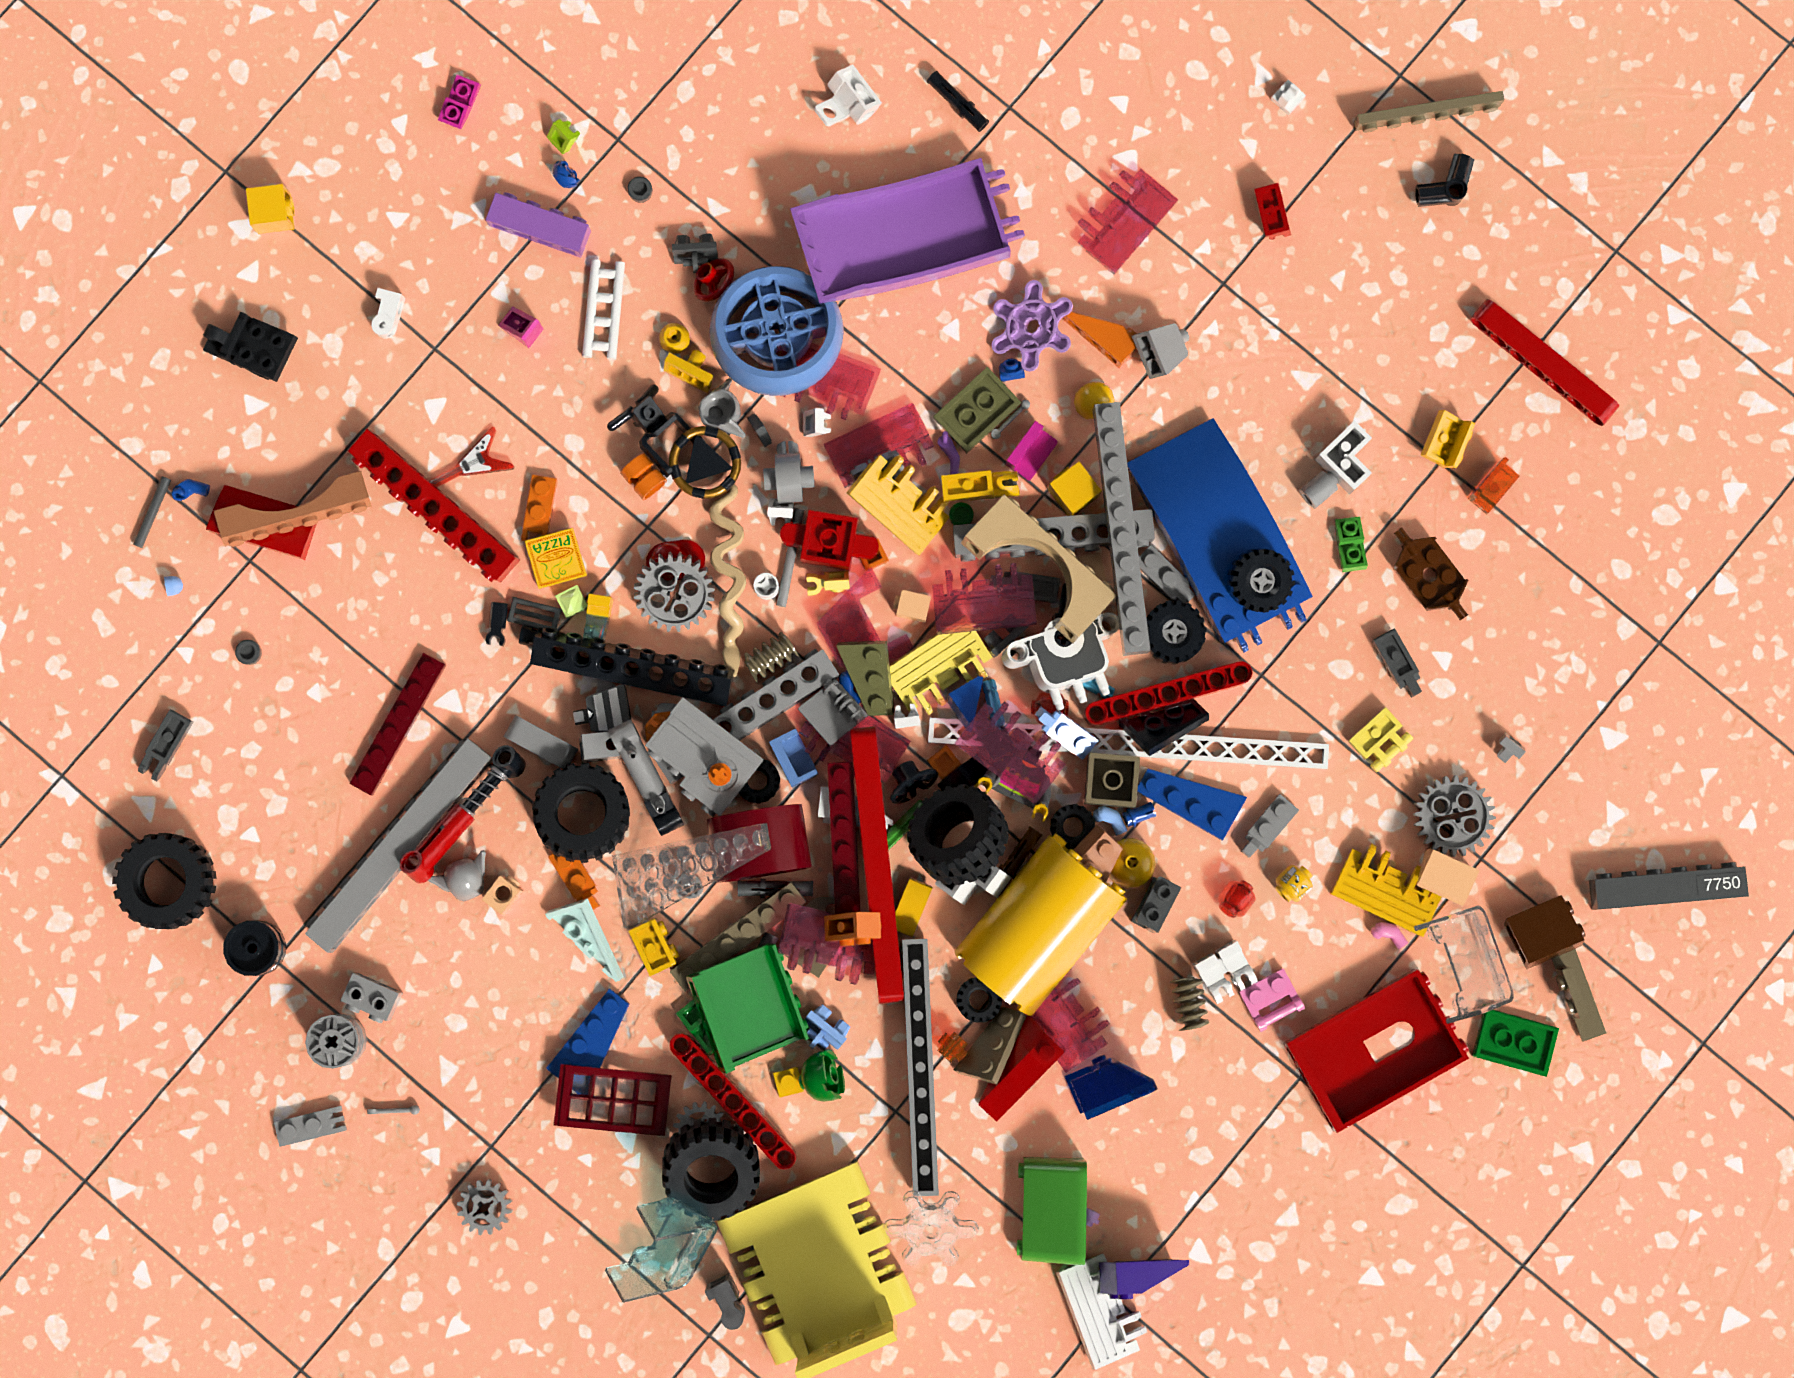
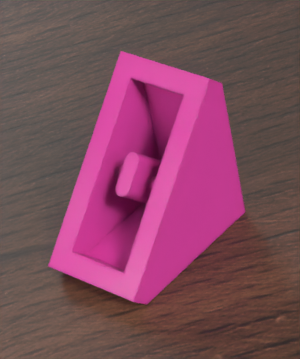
[498,306,544,348]

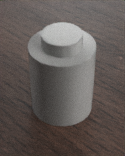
[1299,471,1339,509]

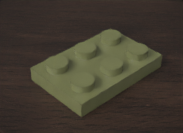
[933,367,1021,454]

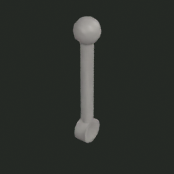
[991,399,1030,439]
[367,1105,420,1115]

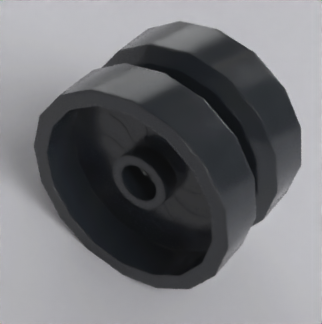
[223,921,286,976]

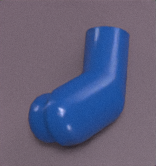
[171,479,210,501]
[839,670,861,704]

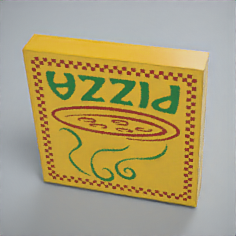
[525,527,587,589]

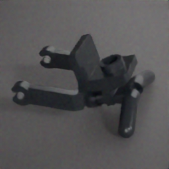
[607,384,705,478]

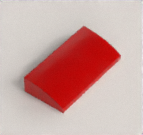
[206,485,317,560]

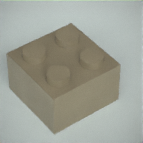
[1084,752,1140,809]

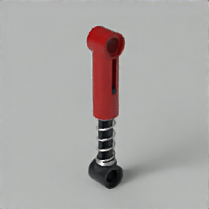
[399,745,526,883]

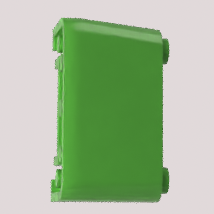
[1017,1157,1087,1265]

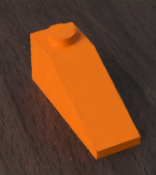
[1064,312,1137,368]

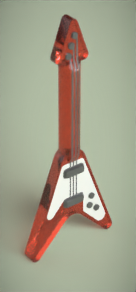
[400,427,515,502]

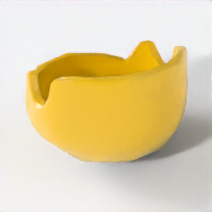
[1074,382,1115,419]

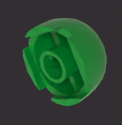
[799,1049,845,1102]

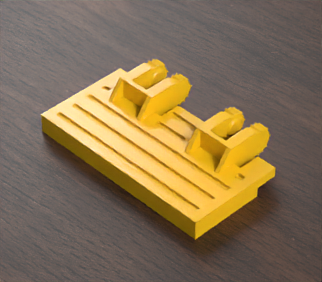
[846,455,950,555]
[1331,843,1442,937]

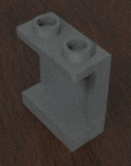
[1131,876,1182,933]

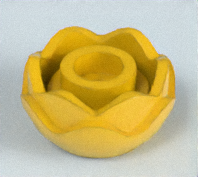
[659,323,690,354]

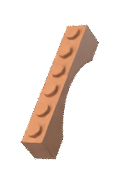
[214,471,372,547]

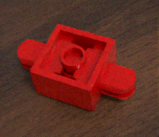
[780,510,879,571]

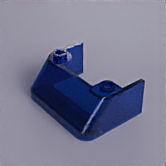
[1064,1054,1158,1120]

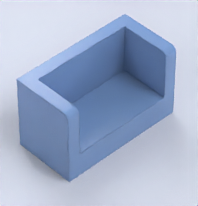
[769,729,819,788]

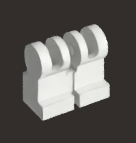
[1192,940,1258,1004]

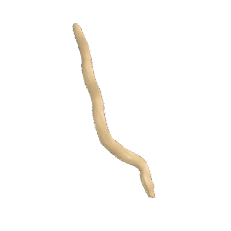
[709,484,747,678]

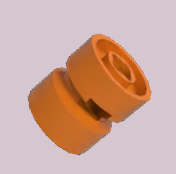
[620,453,667,500]

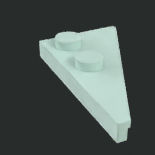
[545,898,624,982]

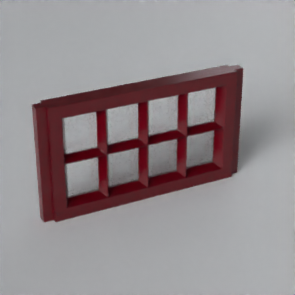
[553,1064,672,1136]

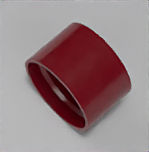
[707,804,812,883]

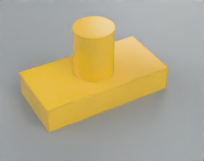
[664,350,713,393]

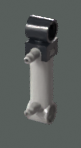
[608,719,684,836]

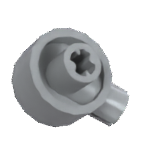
[763,441,815,503]

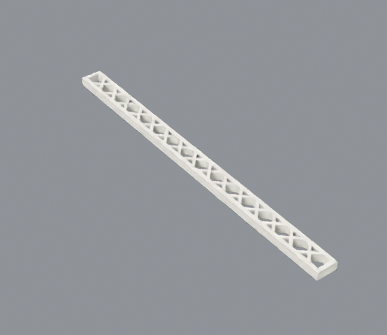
[928,717,1329,770]

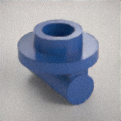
[999,359,1025,382]

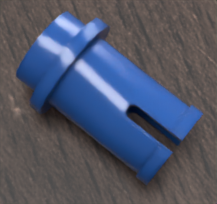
[1122,802,1156,827]

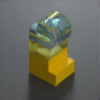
[583,594,613,640]

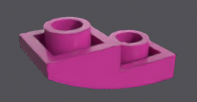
[438,75,481,129]

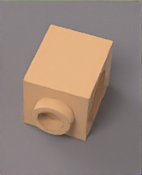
[893,590,931,623]
[482,875,523,915]

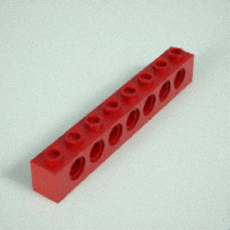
[348,429,520,582]

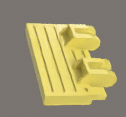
[890,615,993,715]

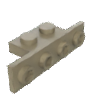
[1552,949,1607,1042]

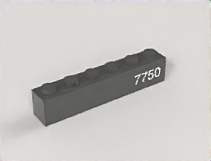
[1589,862,1749,910]

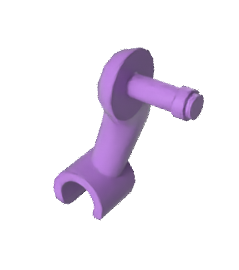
[937,431,960,475]

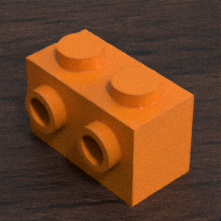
[824,912,881,946]

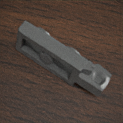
[989,571,1060,604]
[1372,628,1422,698]

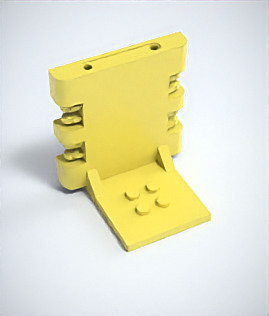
[716,1160,917,1378]

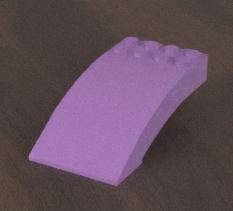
[790,158,1025,304]

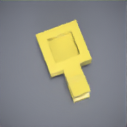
[806,571,850,596]

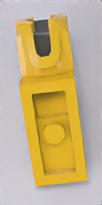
[941,470,1020,502]

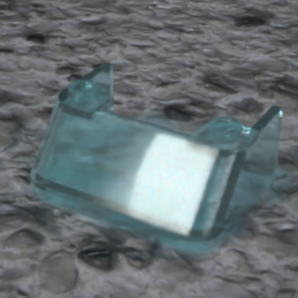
[605,1197,718,1303]

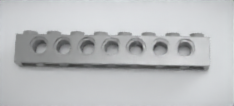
[953,509,1155,562]
[655,649,839,784]

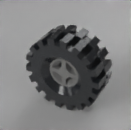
[1227,548,1295,613]
[1146,600,1207,665]

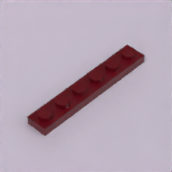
[349,653,447,796]
[827,761,861,914]

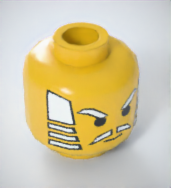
[1275,865,1313,902]

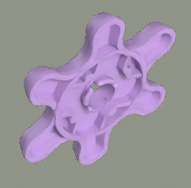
[991,280,1073,372]

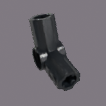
[1415,154,1475,207]

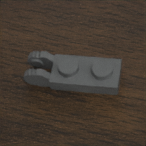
[138,709,194,782]

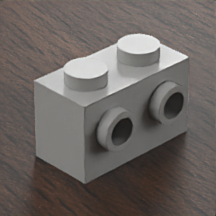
[340,973,403,1024]

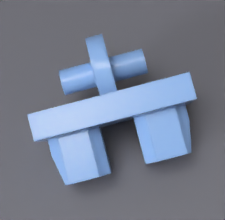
[805,1004,850,1050]

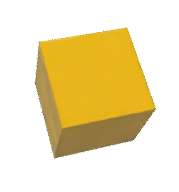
[246,184,295,234]
[1047,461,1102,516]

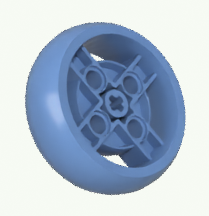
[709,266,844,396]

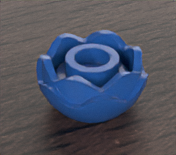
[552,160,580,188]

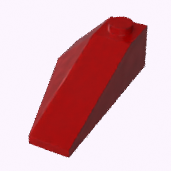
[978,1015,1066,1122]

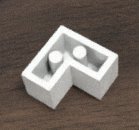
[1315,421,1372,495]
[935,866,1012,905]

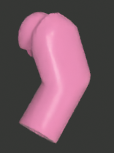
[1371,922,1409,949]

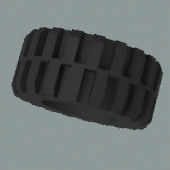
[532,762,630,863]
[907,784,1009,885]
[112,833,217,929]
[662,1118,760,1221]

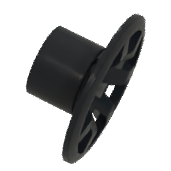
[890,761,938,804]

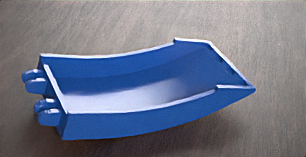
[1127,418,1313,653]

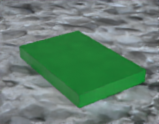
[1472,1007,1559,1077]

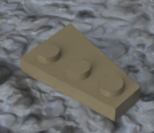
[953,1007,1027,1085]

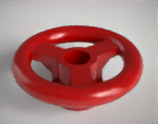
[693,258,734,302]

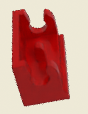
[1254,183,1291,240]

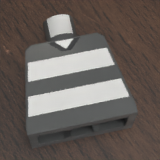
[573,684,632,733]

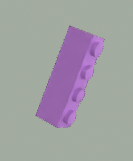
[486,192,591,258]

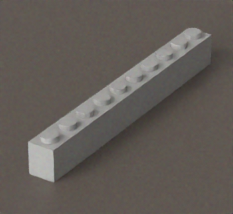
[1093,402,1150,656]
[305,739,492,953]
[902,939,939,1197]

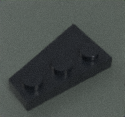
[1119,699,1209,756]

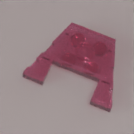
[816,567,914,668]

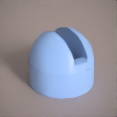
[164,576,183,596]

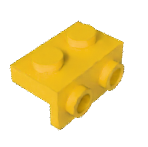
[1421,410,1475,468]
[629,918,680,977]

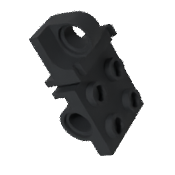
[203,312,298,382]

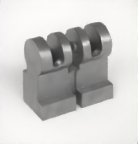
[705,1273,745,1330]

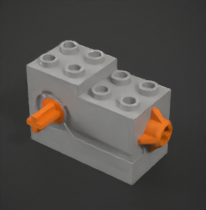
[645,697,764,817]

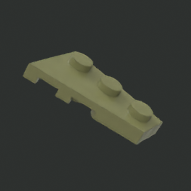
[836,641,894,716]

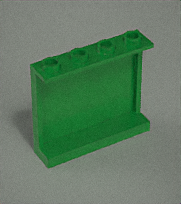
[686,943,809,1074]

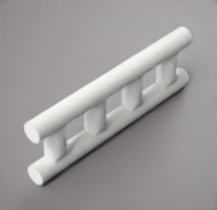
[582,259,625,360]

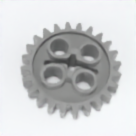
[634,552,715,632]
[1413,775,1496,857]

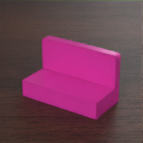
[1006,421,1058,481]

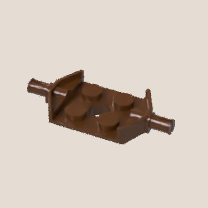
[1394,527,1469,621]

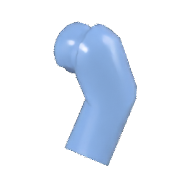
[1093,806,1127,836]

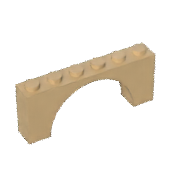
[961,494,1117,644]

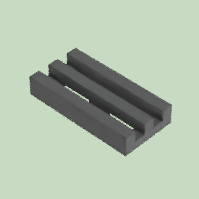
[507,597,562,630]

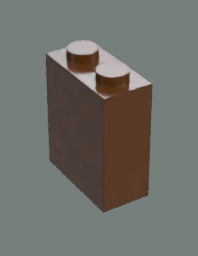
[1504,895,1586,970]

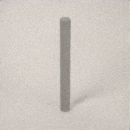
[776,508,804,607]

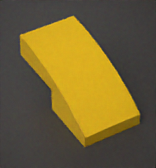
[895,877,933,937]

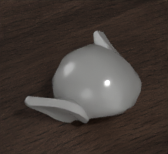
[698,378,746,438]
[428,850,486,902]

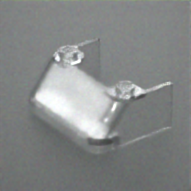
[1414,906,1514,1024]

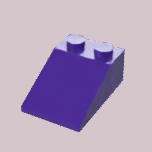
[1099,1259,1189,1299]

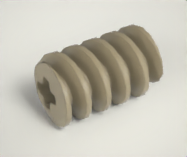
[744,632,799,683]
[1170,977,1210,1031]

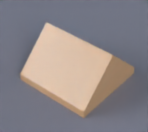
[1417,848,1480,906]

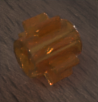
[937,1032,968,1063]

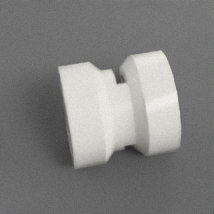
[753,573,779,600]

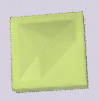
[555,585,588,619]

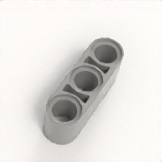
[503,715,579,769]

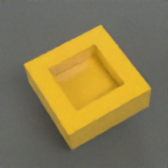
[773,1067,804,1098]

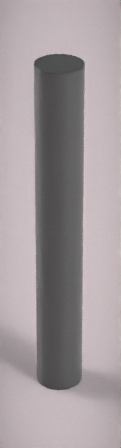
[133,476,171,548]

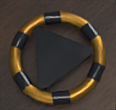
[669,426,741,499]

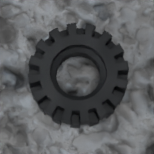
[739,758,780,804]
[1050,804,1096,850]
[956,977,1002,1023]

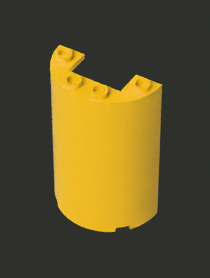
[954,833,1127,1016]

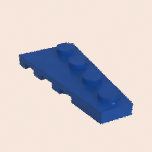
[1137,769,1247,841]
[546,988,630,1095]

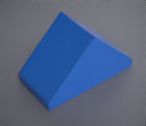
[948,676,983,732]

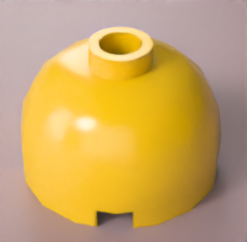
[1109,838,1156,888]

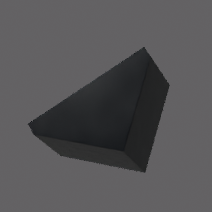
[937,754,988,791]

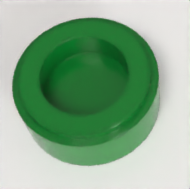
[949,502,974,525]

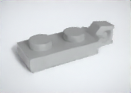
[1241,794,1299,858]

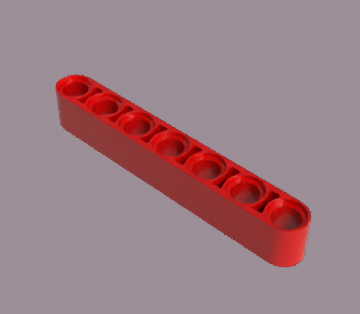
[1470,299,1619,426]
[1084,661,1253,726]
[670,1033,797,1170]

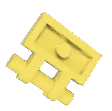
[1348,707,1413,772]

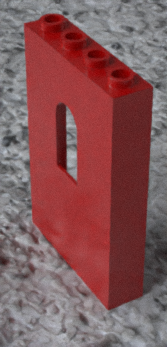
[1283,969,1469,1133]

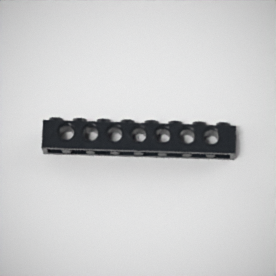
[530,627,735,707]

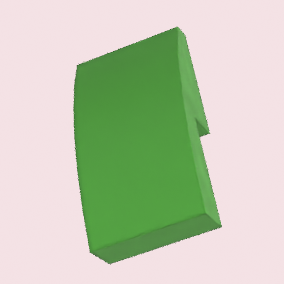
[1335,516,1368,572]

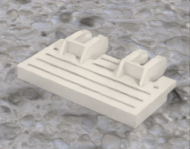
[1056,1253,1147,1370]

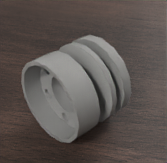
[305,1014,367,1069]

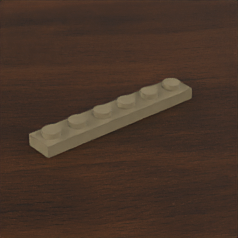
[1354,91,1505,133]
[670,881,806,991]

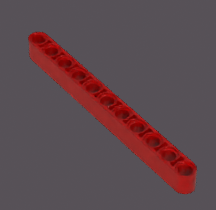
[850,726,904,1004]

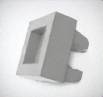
[1497,732,1526,763]

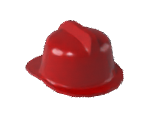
[646,540,705,580]

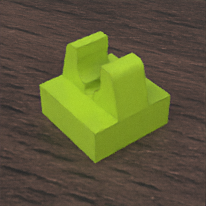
[547,119,580,155]

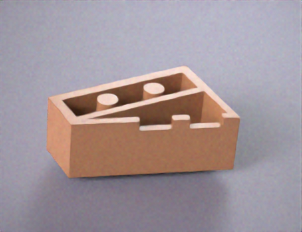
[1074,825,1123,882]

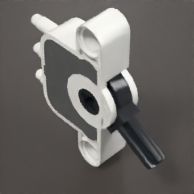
[1001,583,1119,711]

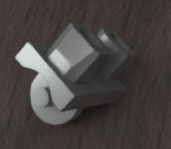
[672,233,718,273]
[983,614,1029,658]

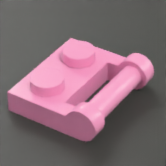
[1238,968,1305,1032]

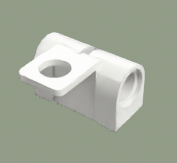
[814,64,882,127]

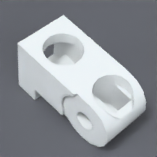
[371,288,406,339]

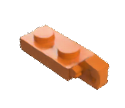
[548,854,600,910]

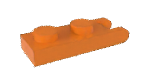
[521,475,558,541]

